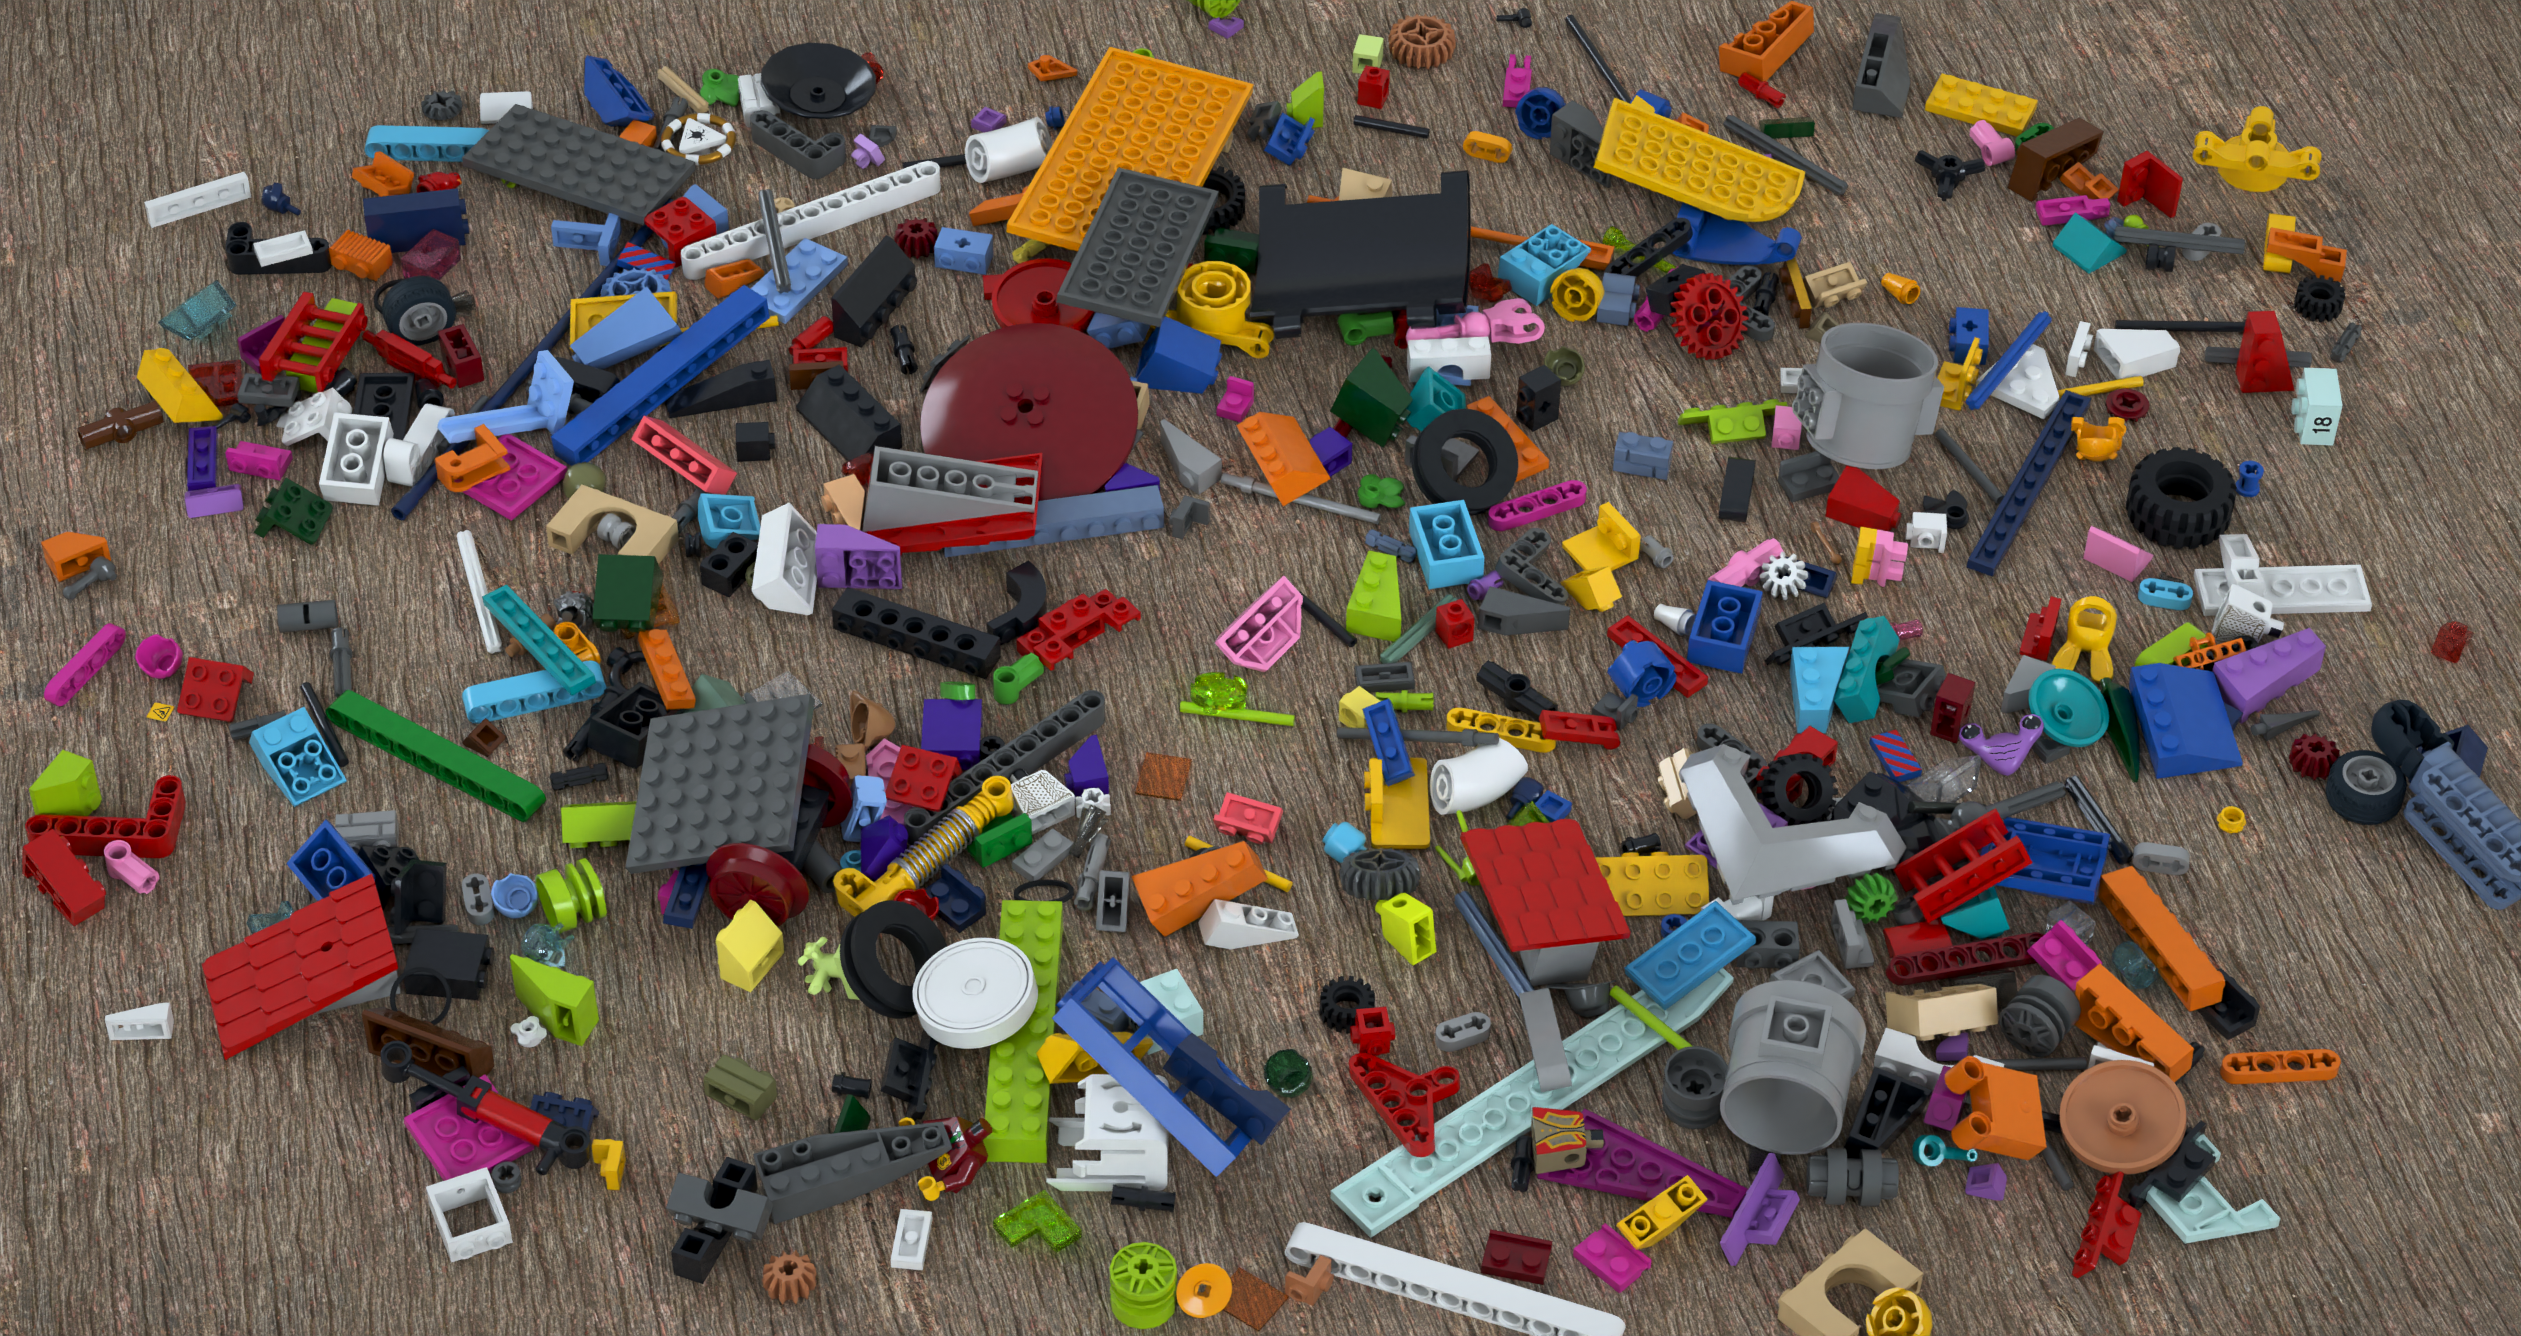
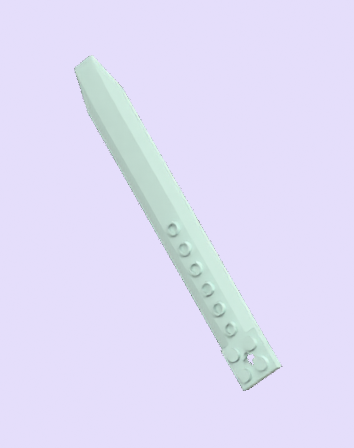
[1330,968,1734,1238]

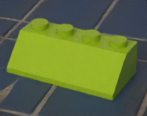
[561,801,637,848]

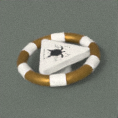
[661,113,736,165]

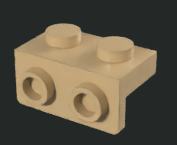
[1803,261,1868,308]

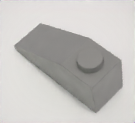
[1160,419,1222,495]

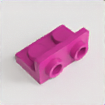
[225,441,293,481]
[2027,920,2102,992]

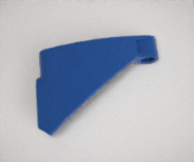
[1672,202,1802,265]

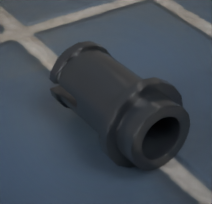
[1621,833,1661,855]
[832,1072,872,1099]

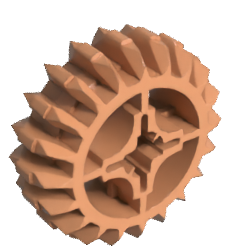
[1388,13,1456,69]

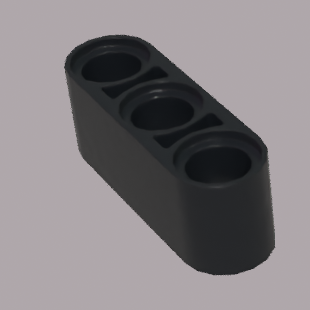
[555,357,620,403]
[1718,457,1756,522]

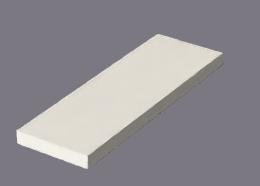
[2194,565,2372,616]

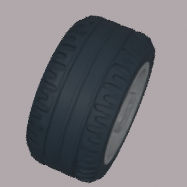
[382,276,456,346]
[2326,750,2407,825]

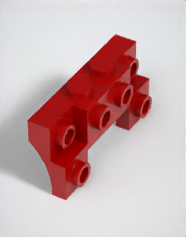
[1016,589,1141,671]

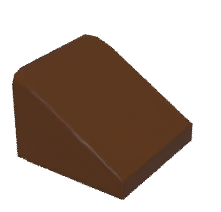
[462,718,507,757]

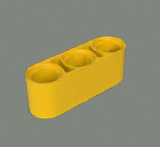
[2263,213,2296,274]

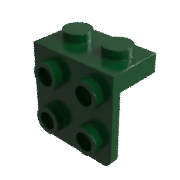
[1204,228,1259,273]
[254,478,333,545]

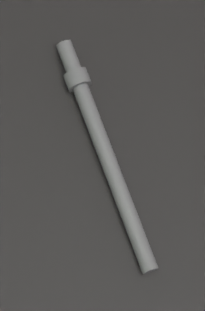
[1221,473,1381,524]

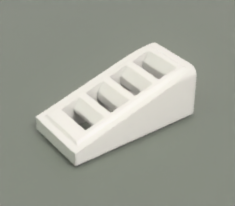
[105,1002,174,1040]

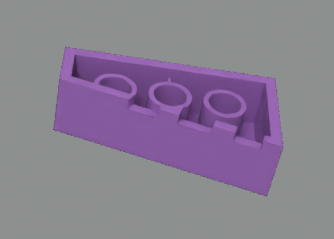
[2212,628,2326,724]

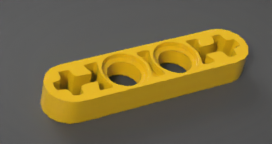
[1446,707,1556,753]

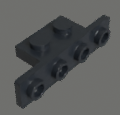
[1765,602,1869,666]
[880,1030,938,1122]
[2128,1120,2216,1210]

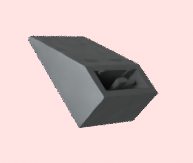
[1550,100,1612,188]

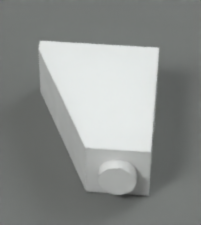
[2094,329,2180,380]

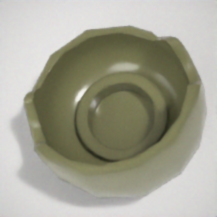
[1544,346,1585,387]
[563,462,606,499]

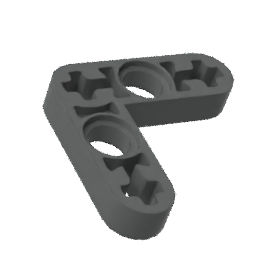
[1709,266,1775,342]
[1495,528,1569,605]
[1696,724,1767,790]

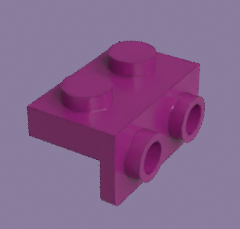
[237,315,302,374]

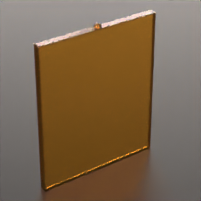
[1135,752,1192,801]
[1223,1267,1289,1332]

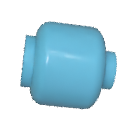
[1322,822,1368,863]

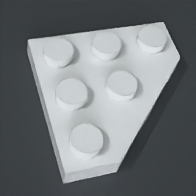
[1976,344,2059,419]

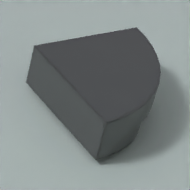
[869,125,897,147]
[2031,736,2070,764]

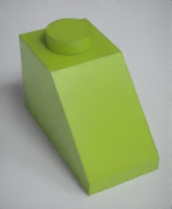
[1286,72,1324,128]

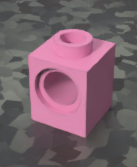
[1772,405,1802,450]

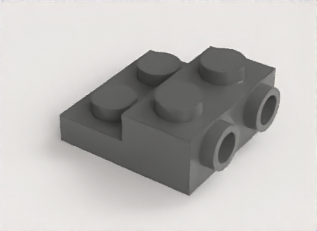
[1877,659,1946,717]

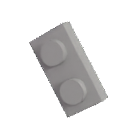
[1012,828,1074,882]

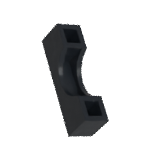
[671,1157,758,1284]

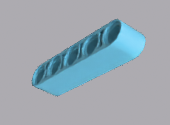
[364,125,489,162]
[462,660,606,724]

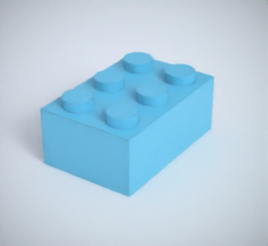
[1409,500,1485,589]

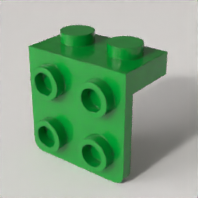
[963,813,1032,868]

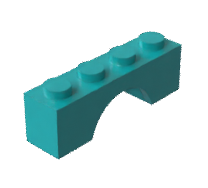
[1833,616,1900,723]

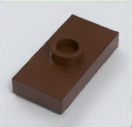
[789,361,844,390]

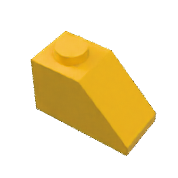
[1560,566,1622,612]

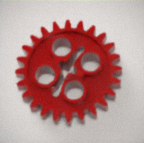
[1670,273,1749,360]

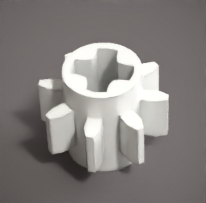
[1075,788,1111,824]

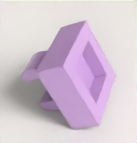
[851,133,885,169]

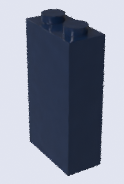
[363,188,470,253]

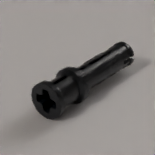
[563,686,624,762]

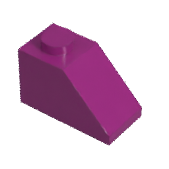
[1923,1065,1969,1132]

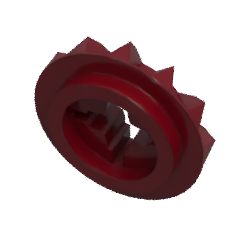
[2105,388,2149,422]

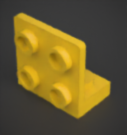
[1937,337,1983,411]
[1562,502,1641,571]

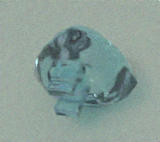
[520,923,575,968]

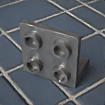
[1405,435,1479,481]

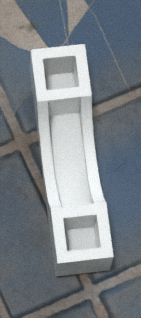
[1873,1028,2005,1104]

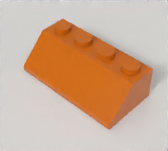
[1236,412,1331,506]

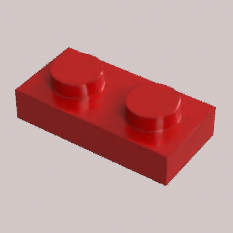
[793,347,848,372]

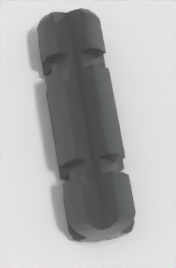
[2330,322,2362,363]

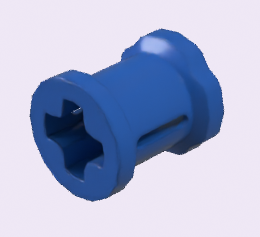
[2236,461,2264,497]

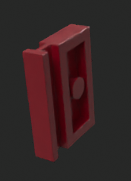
[1481,1229,1553,1285]

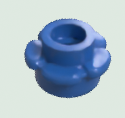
[1045,106,1065,131]

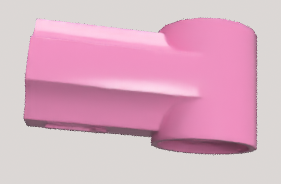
[1969,120,2015,166]
[104,840,159,894]

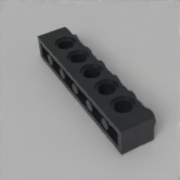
[832,587,1001,679]

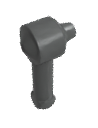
[63,556,117,600]

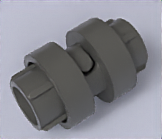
[1806,1148,1899,1207]

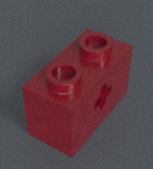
[438,324,485,388]
[1930,673,1976,744]

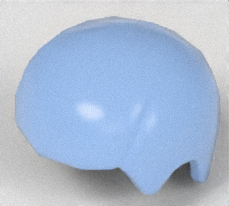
[491,873,539,919]

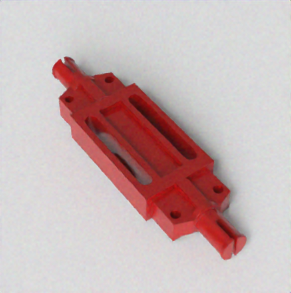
[362,329,457,389]

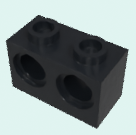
[700,532,758,597]

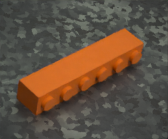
[2098,866,2225,1012]

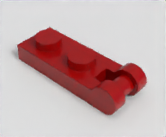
[1539,710,1621,750]

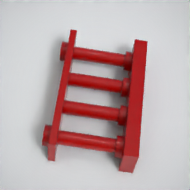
[259,292,368,392]
[1893,808,2032,923]

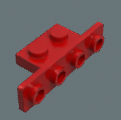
[2072,1171,2142,1278]

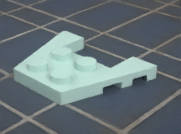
[2146,1134,2280,1244]

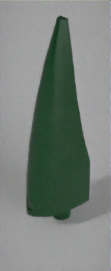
[2100,677,2140,782]

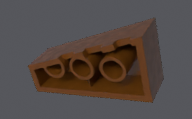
[2007,117,2104,202]

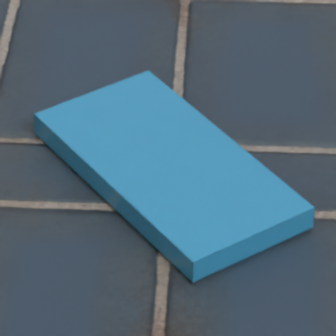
[1624,900,1756,1010]

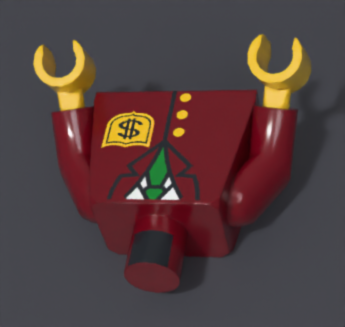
[898,1116,993,1201]

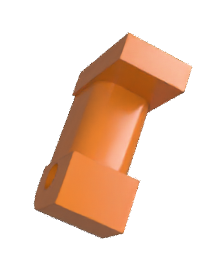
[435,424,510,492]

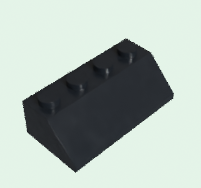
[831,235,917,348]
[796,364,902,470]

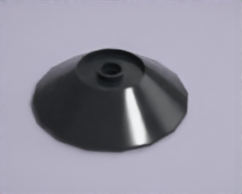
[761,42,876,119]

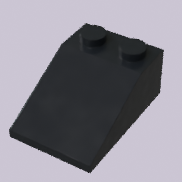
[587,682,687,769]

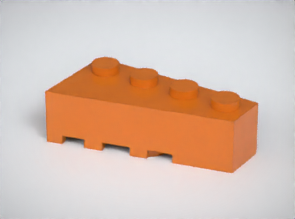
[1719,1,1814,82]
[2075,963,2194,1083]

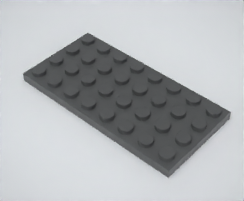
[462,104,696,225]
[1057,167,1219,327]

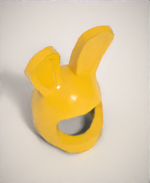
[2051,596,2117,684]

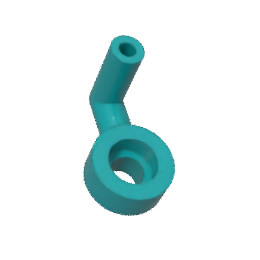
[1912,1134,1978,1166]

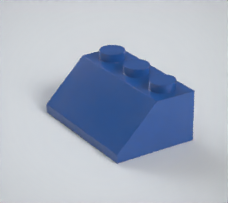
[286,819,375,901]

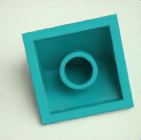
[2052,212,2127,274]

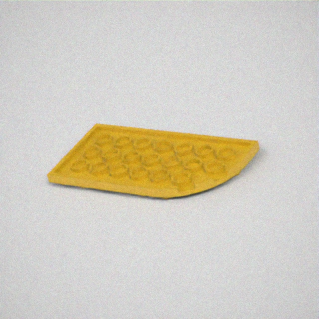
[1593,98,1805,222]

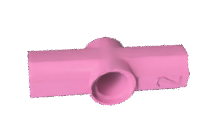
[1708,538,1784,587]

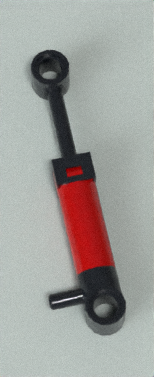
[380,1041,590,1175]

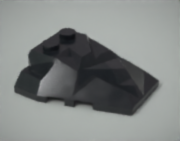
[1829,771,1942,876]

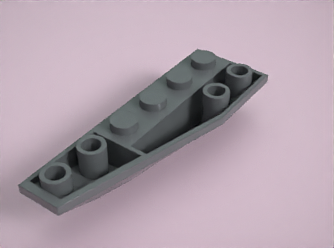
[1852,13,1910,118]
[753,1122,952,1224]

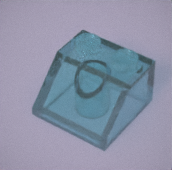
[158,280,237,341]

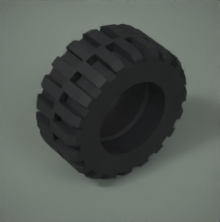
[2126,447,2237,549]

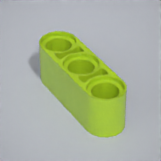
[2134,622,2208,667]

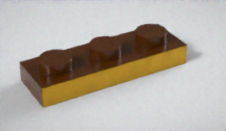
[1779,257,1812,329]

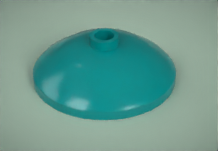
[2028,669,2109,747]

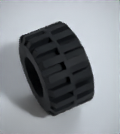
[1757,753,1838,826]

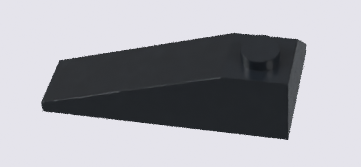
[666,360,777,418]

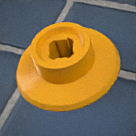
[1176,1263,1232,1318]

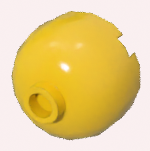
[1550,268,1605,322]
[1866,1287,1933,1336]

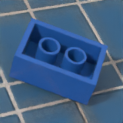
[1687,580,1763,674]

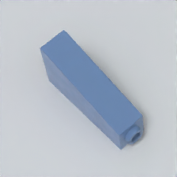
[570,286,683,370]

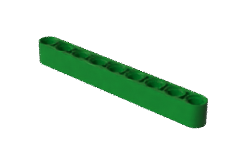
[325,690,546,822]

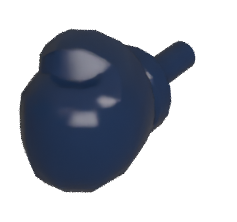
[261,182,301,216]
[1506,777,1544,821]

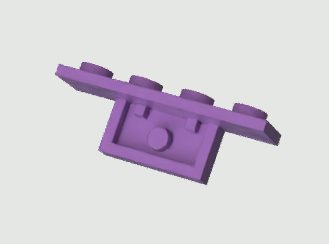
[1720,1153,1800,1266]

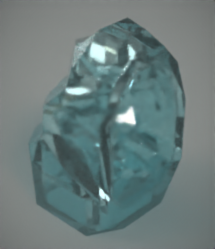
[2112,941,2158,989]

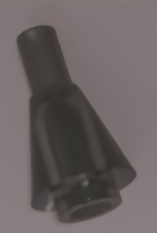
[451,290,476,316]
[1069,804,1108,858]

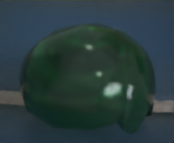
[1264,1049,1313,1098]

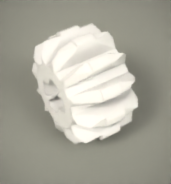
[1760,551,1808,601]

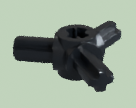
[1915,150,1986,201]

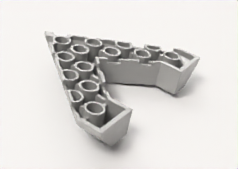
[1679,744,1906,905]

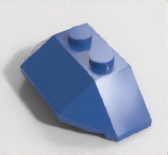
[584,55,655,127]

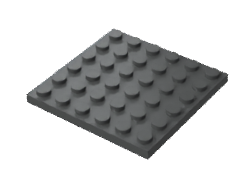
[625,694,815,874]

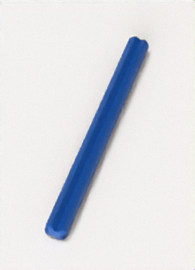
[1966,311,2052,410]

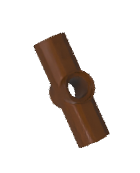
[77,401,164,450]

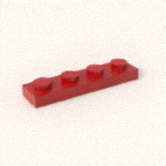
[1607,615,1708,698]

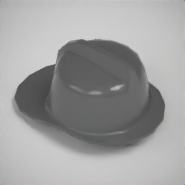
[1546,980,1617,1017]

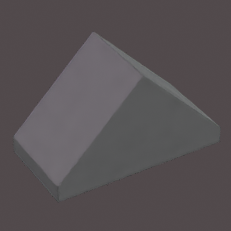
[1096,870,1130,932]

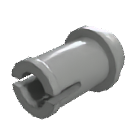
[1640,535,1674,568]

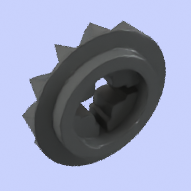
[421,89,463,120]

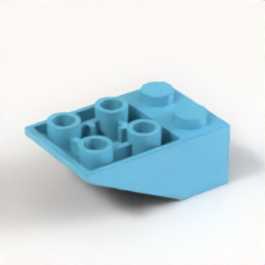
[1497,224,1591,306]
[249,707,347,807]

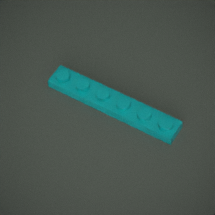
[482,584,596,696]

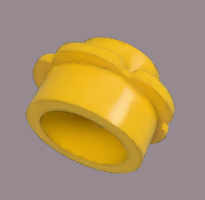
[2217,806,2246,833]

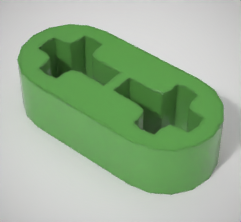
[940,681,975,700]

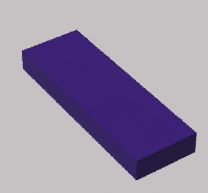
[187,426,218,491]

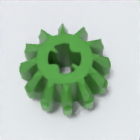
[1844,873,1898,924]

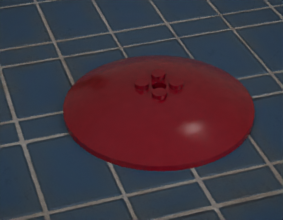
[920,323,1138,501]

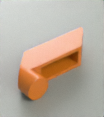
[969,186,1029,226]

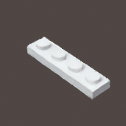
[144,172,251,228]

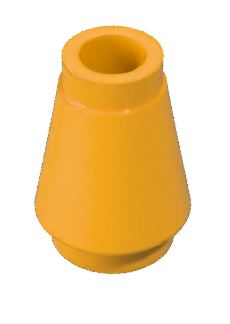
[1881,272,1920,304]

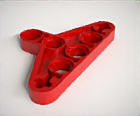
[1349,1053,1460,1157]

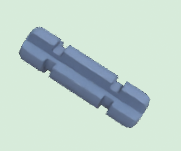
[1365,529,1417,563]

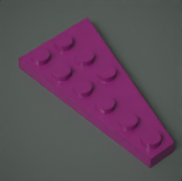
[1537,1108,1748,1218]

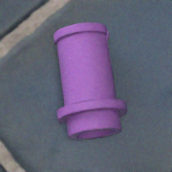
[1467,570,1503,600]

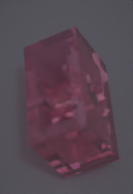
[401,229,461,280]

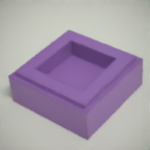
[971,107,1007,133]

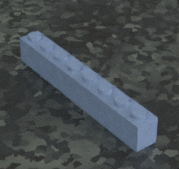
[943,485,1164,557]

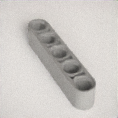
[1519,987,1572,1092]

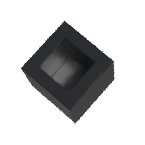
[736,422,775,462]

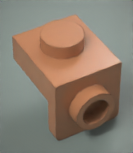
[1285,1255,1334,1306]

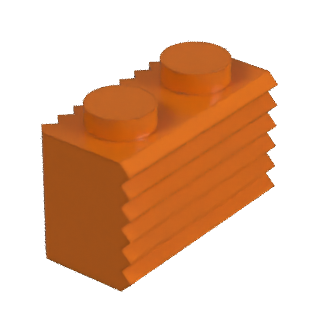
[329,229,393,281]

